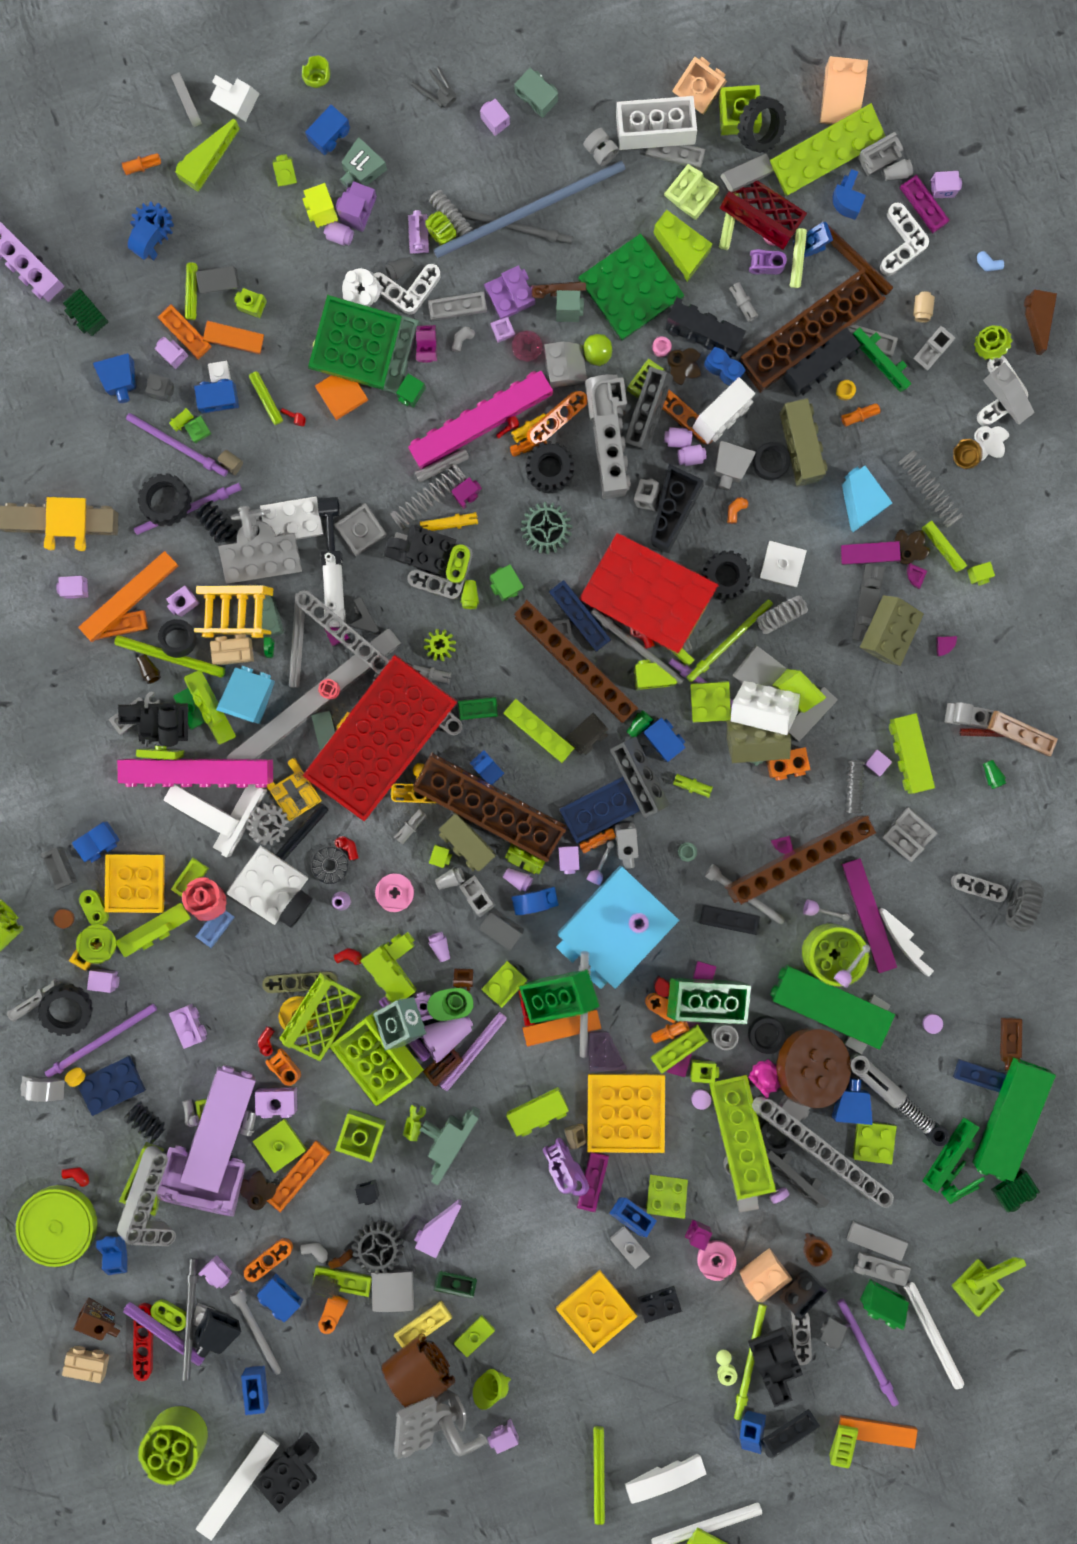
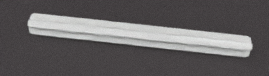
[904,1282,964,1390]
[652,1503,762,1544]

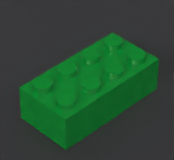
[519,969,600,1023]
[667,978,751,1024]

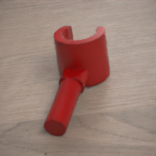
[281,408,306,427]
[496,416,519,439]

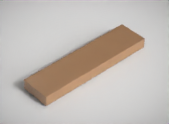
[987,711,1058,756]

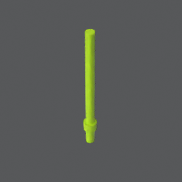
[687,599,773,682]
[734,1303,767,1421]

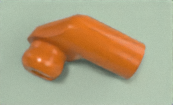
[727,497,748,524]

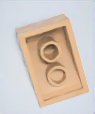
[820,56,868,125]

